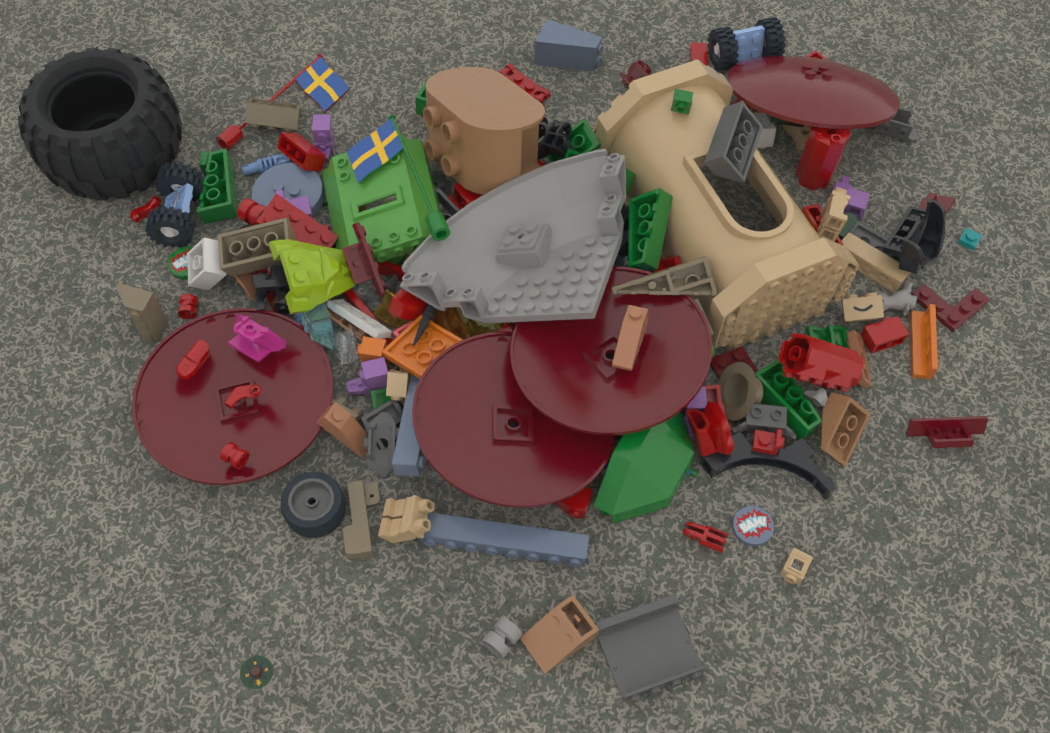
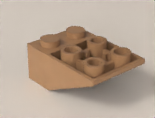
[520,595,599,674]

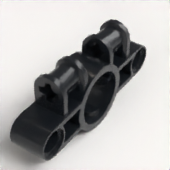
[537,117,574,159]

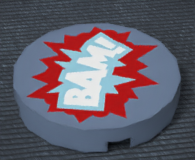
[732,506,774,547]

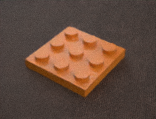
[382,315,462,379]

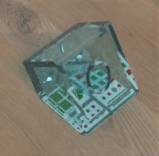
[299,303,338,351]

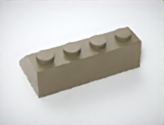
[218,218,297,277]

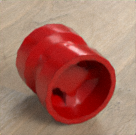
[178,294,199,319]
[220,442,250,470]

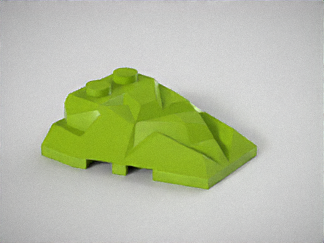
[269,239,356,314]

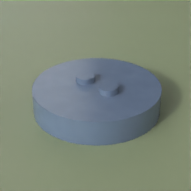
[252,163,324,218]

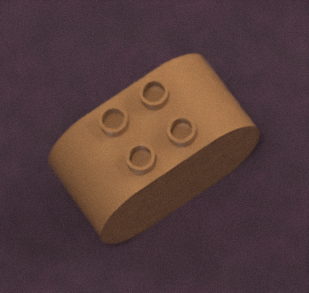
[423,67,545,195]

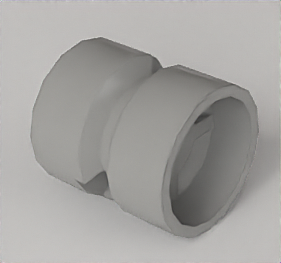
[482,616,523,659]

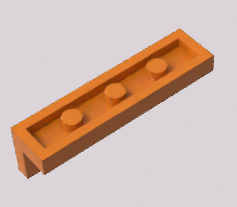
[910,304,938,380]

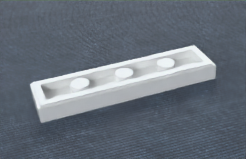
[327,299,392,339]

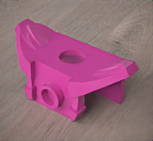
[228,314,286,362]

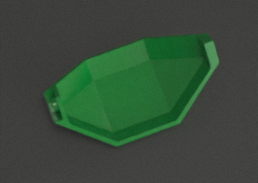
[594,411,694,524]

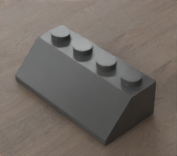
[704,101,763,183]

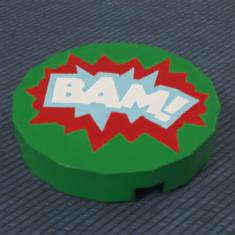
[168,247,193,280]

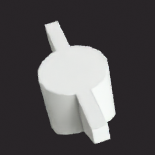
[804,388,828,408]

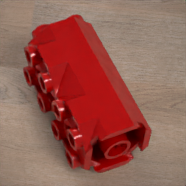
[795,126,852,191]
[778,333,864,393]

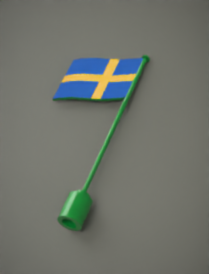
[347,115,450,241]

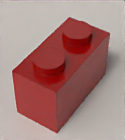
[861,316,909,354]

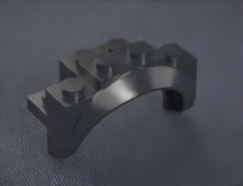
[882,199,946,274]
[252,263,333,311]

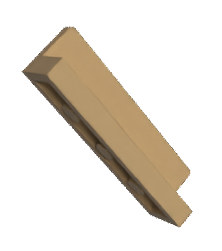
[842,233,910,293]

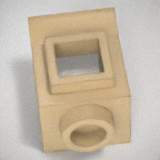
[780,548,813,585]

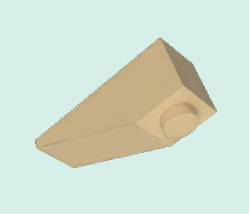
[386,366,411,400]

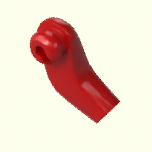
[129,196,161,223]
[224,384,262,409]

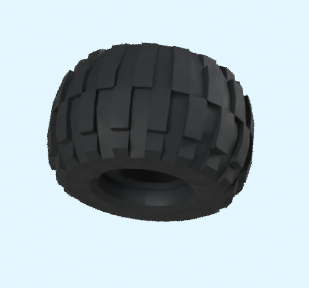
[18,47,182,201]

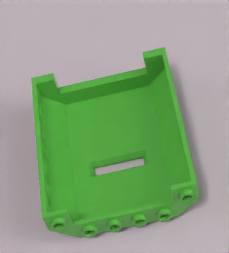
[322,135,441,263]

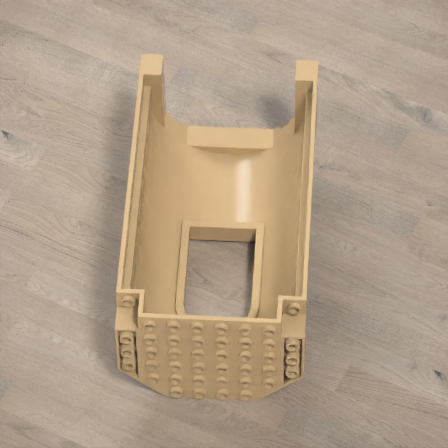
[596,59,859,351]

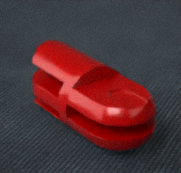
[176,340,210,380]
[682,522,729,553]

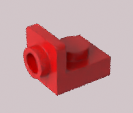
[752,429,784,455]

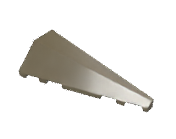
[612,256,718,296]

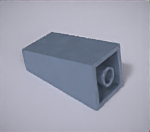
[534,19,603,71]

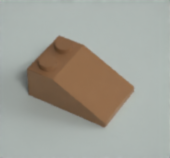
[821,392,871,467]

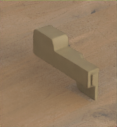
[342,480,380,559]

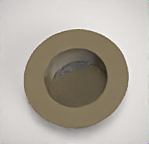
[718,362,763,420]

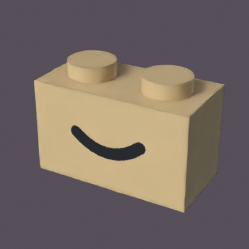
[843,292,884,323]

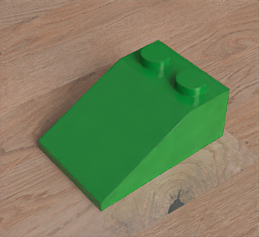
[547,118,601,162]

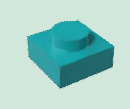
[957,227,983,251]

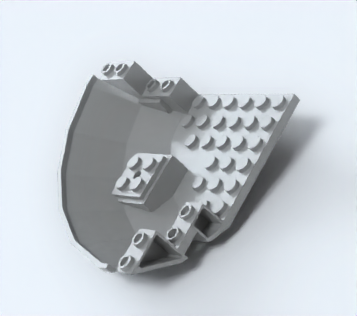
[400,149,626,323]

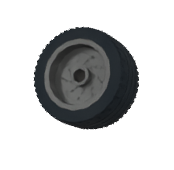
[281,471,345,538]

